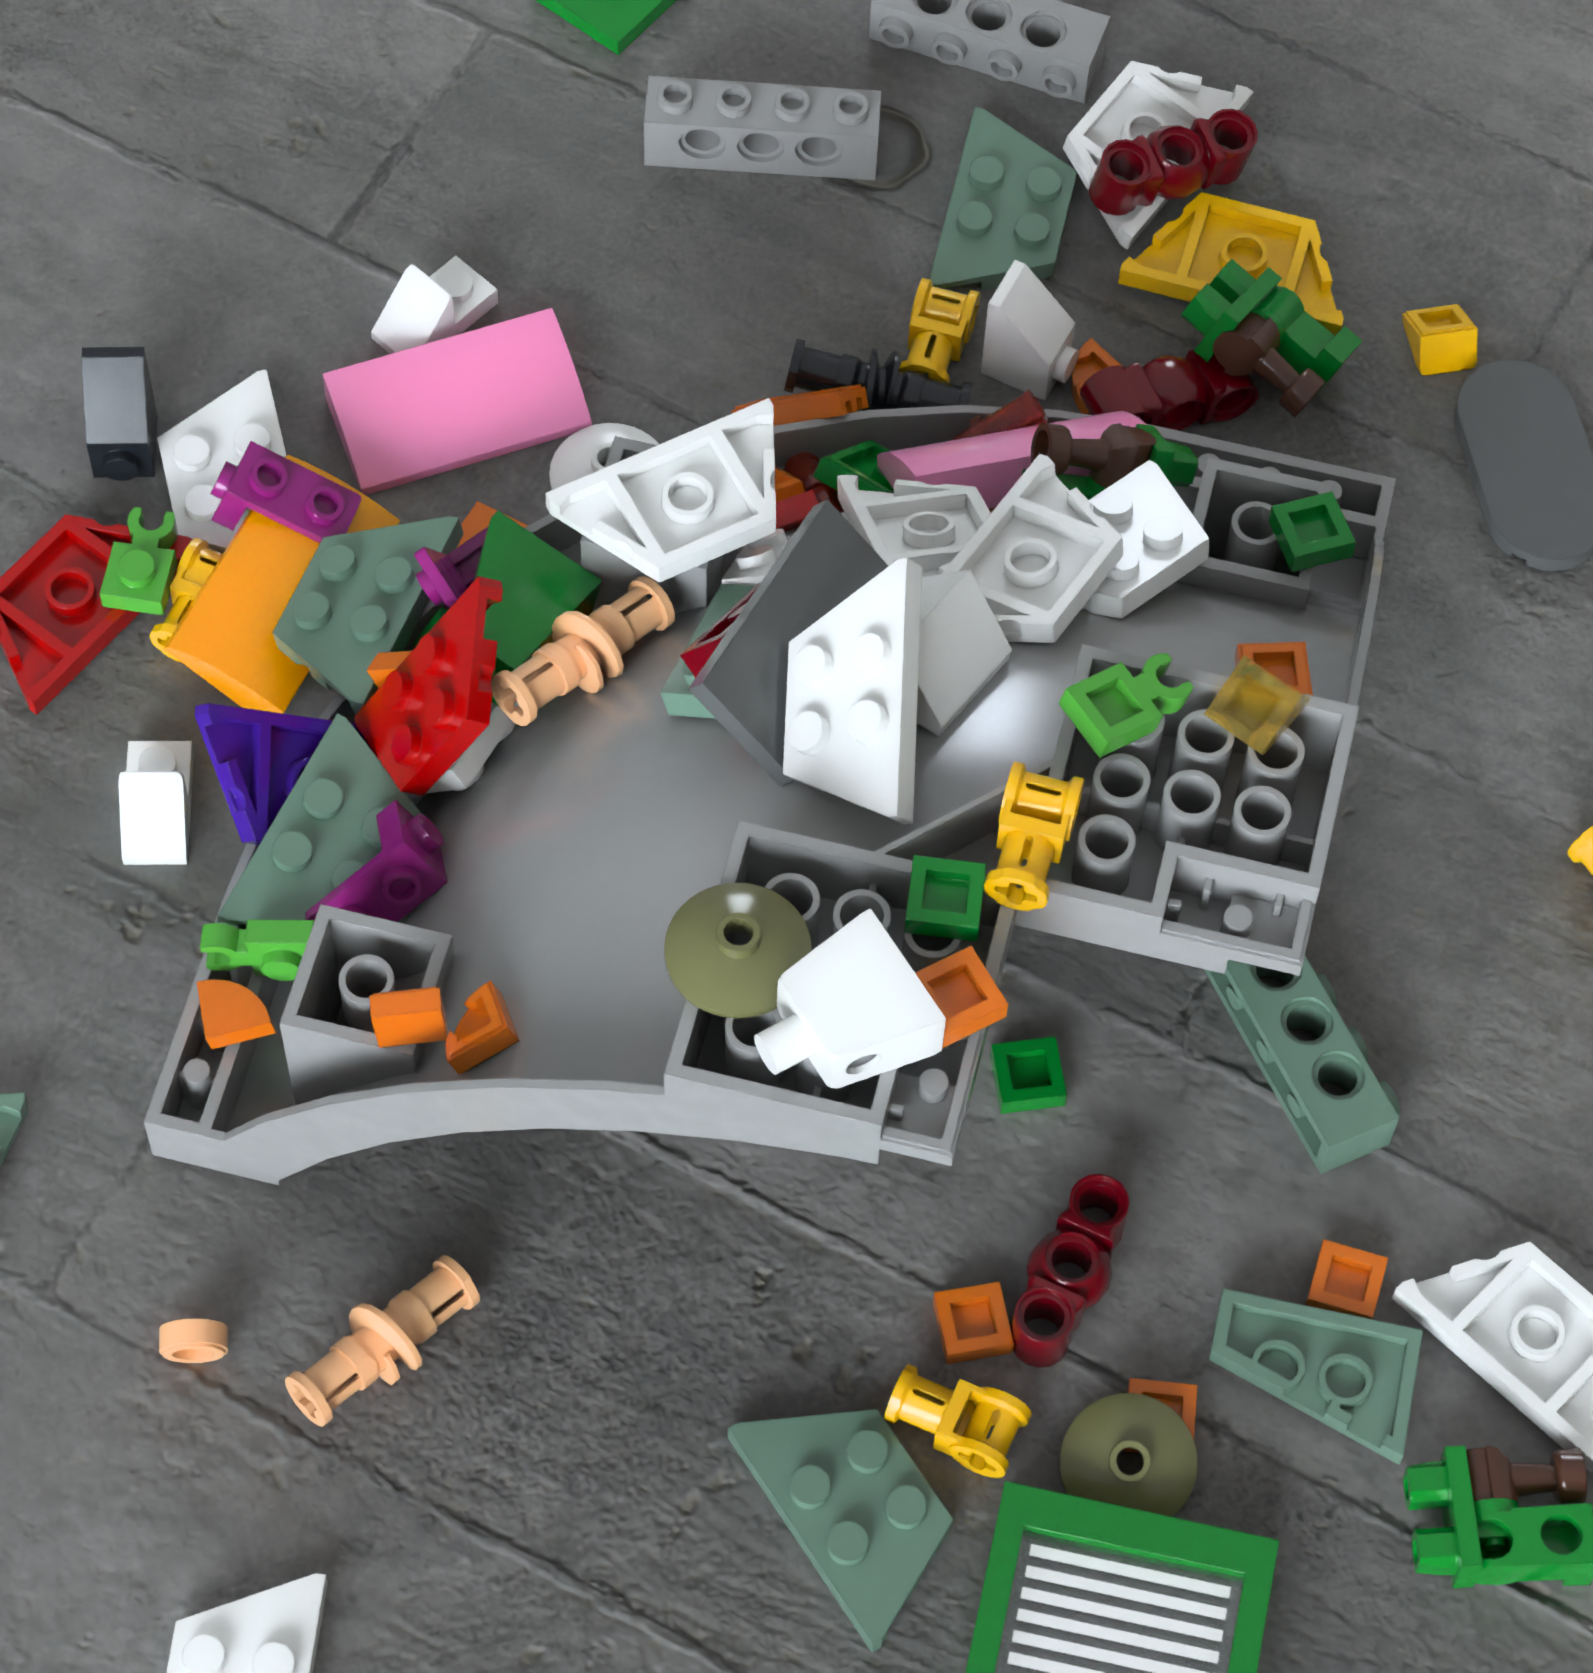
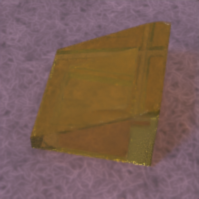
[1204,655,1310,755]

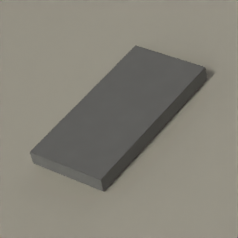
[688,500,889,785]

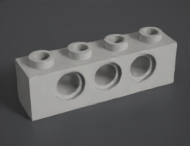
[869,0,1111,104]
[644,76,881,181]

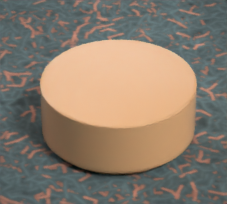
[159,1319,228,1363]

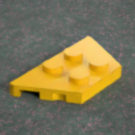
[1118,192,1344,335]

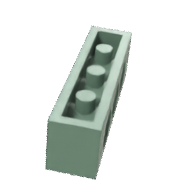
[1204,952,1400,1175]

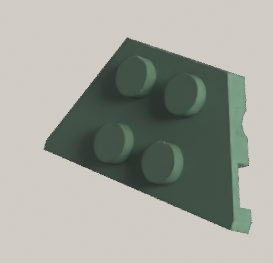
[929,107,1077,290]
[272,516,464,714]
[217,713,421,928]
[727,1409,953,1653]

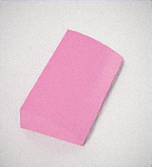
[322,308,592,495]
[877,411,1147,509]

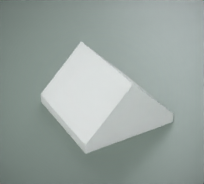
[917,570,1012,737]

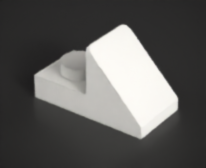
[371,256,498,354]
[119,741,194,865]

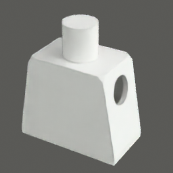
[754,908,946,1089]

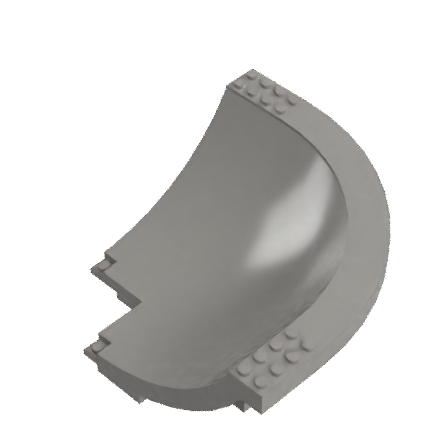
[144,405,1396,1186]

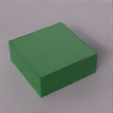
[1269,491,1356,572]
[904,855,986,942]
[990,1036,1067,1114]

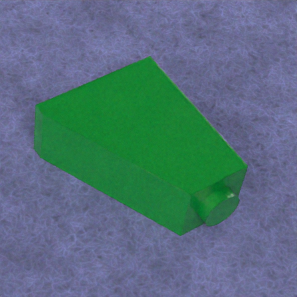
[473,511,603,707]

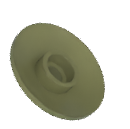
[664,883,812,1018]
[1060,1393,1198,1517]

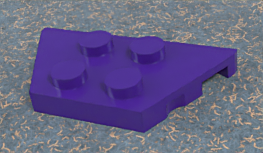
[195,703,378,845]

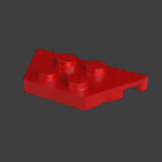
[0,514,193,715]
[354,576,503,796]

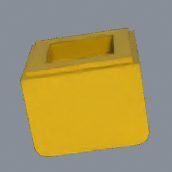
[1402,304,1478,376]

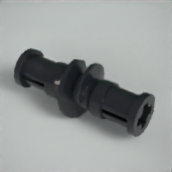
[784,338,972,411]

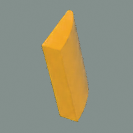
[164,455,400,713]

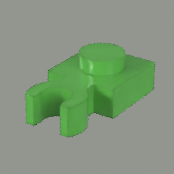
[100,507,177,616]
[1058,653,1194,758]
[200,919,314,981]

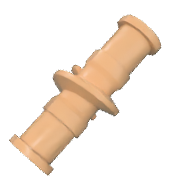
[491,576,675,726]
[285,1255,480,1427]

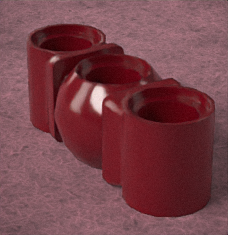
[1089,109,1258,216]
[1080,349,1259,431]
[1011,1174,1130,1368]

